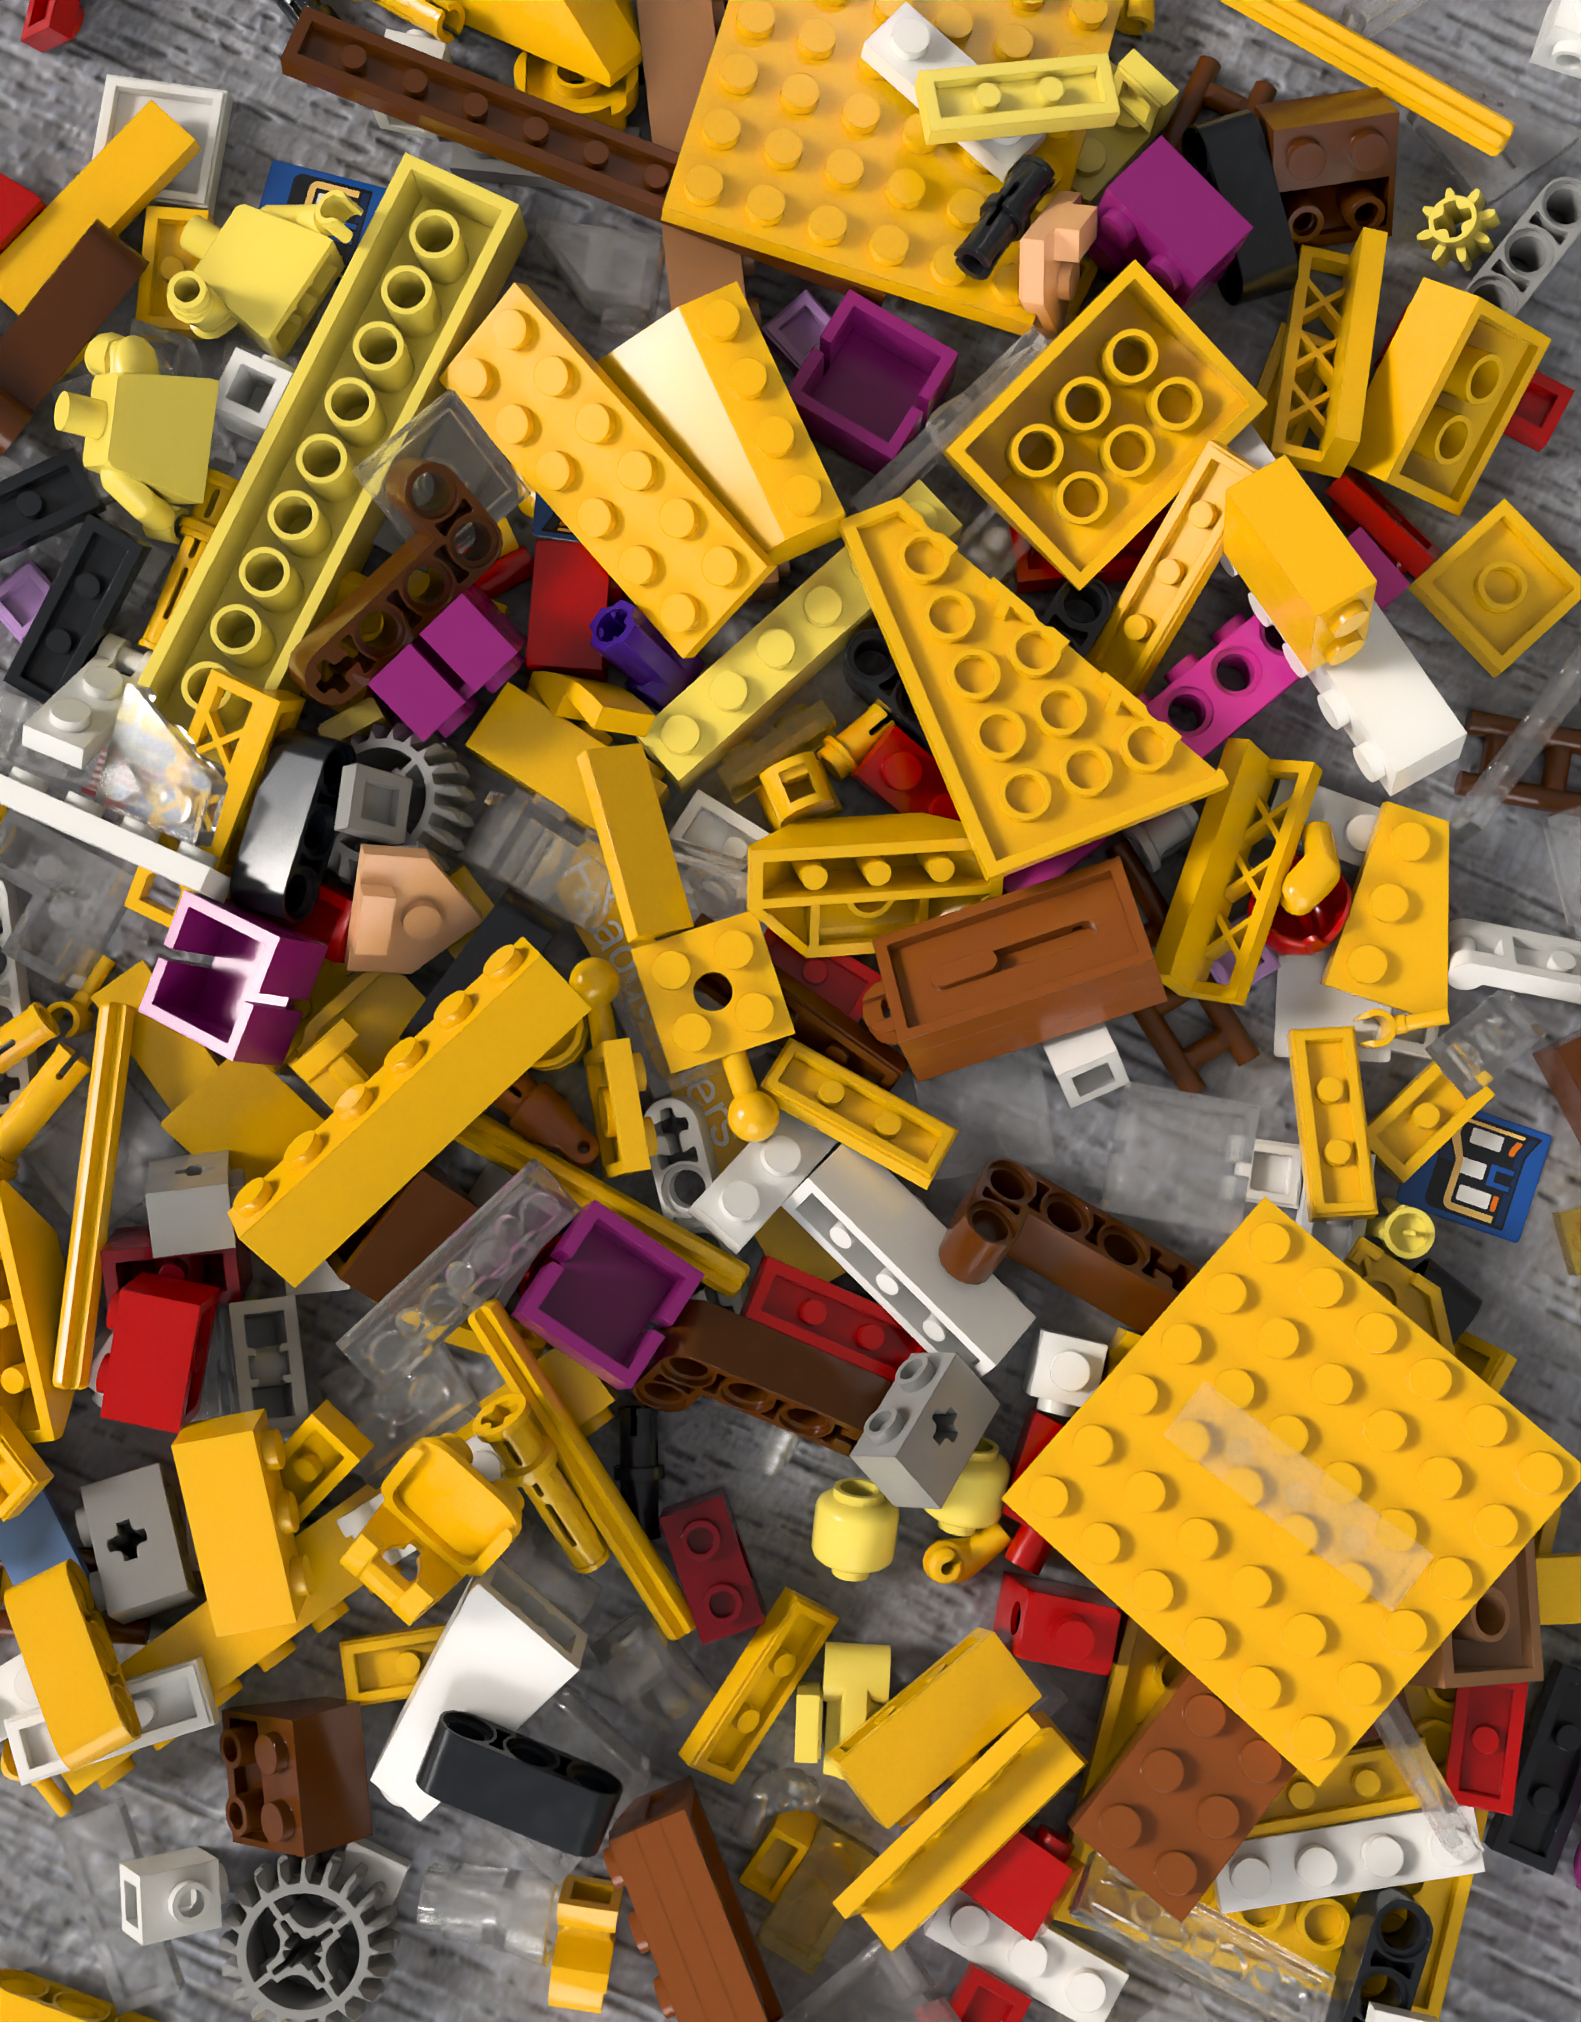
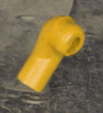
[1280,821,1341,916]

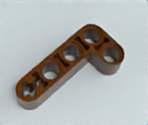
[0,218,150,457]
[288,456,503,706]
[938,1157,1200,1335]
[633,1299,893,1458]

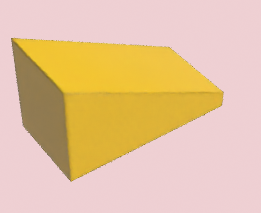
[738,1796,820,1903]

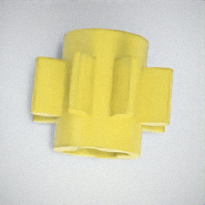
[1416,187,1501,271]

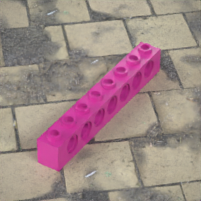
[1002,527,1410,895]

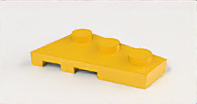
[1320,801,1449,1025]

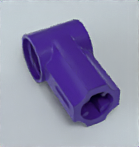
[589,599,706,712]

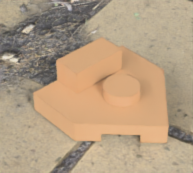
[1019,190,1098,339]
[344,844,484,974]

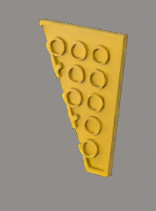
[839,497,1229,883]

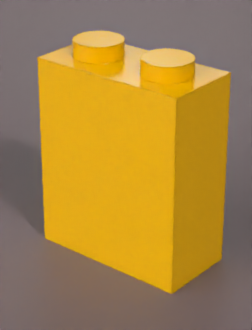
[1223,455,1377,673]

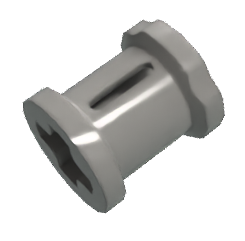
[1122,803,1200,873]

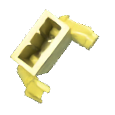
[167,189,363,361]
[54,332,219,545]

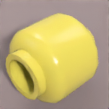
[924,1436,1011,1536]
[811,1478,900,1582]

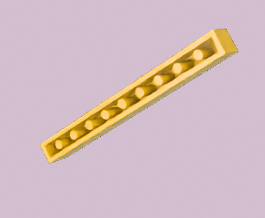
[61,1347,620,1796]

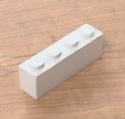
[781,1144,1037,1379]

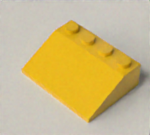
[941,259,1269,591]
[597,281,845,566]

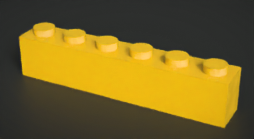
[227,936,592,1288]

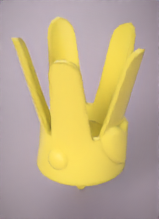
[1365,1197,1435,1261]

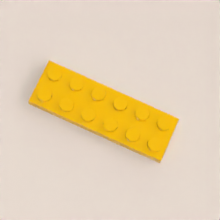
[438,282,777,659]

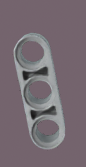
[1464,177,1581,317]

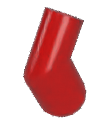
[455,543,534,598]

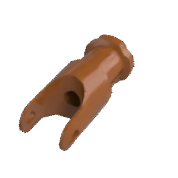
[492,1073,600,1169]

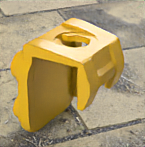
[285,972,427,1111]
[339,1433,524,1626]

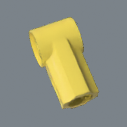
[822,1642,891,1780]

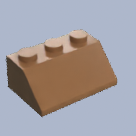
[1407,1536,1544,1689]

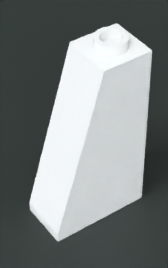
[370,1558,588,1822]

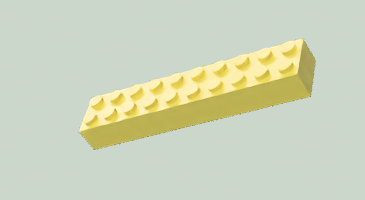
[121,152,528,772]

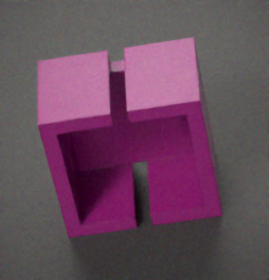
[1088,135,1254,313]
[787,289,959,484]
[368,583,527,742]
[138,890,329,1066]
[509,1199,705,1390]

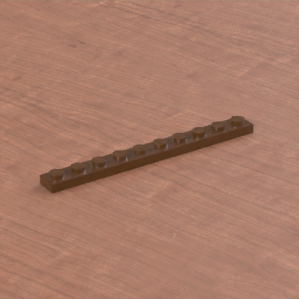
[280,6,887,307]

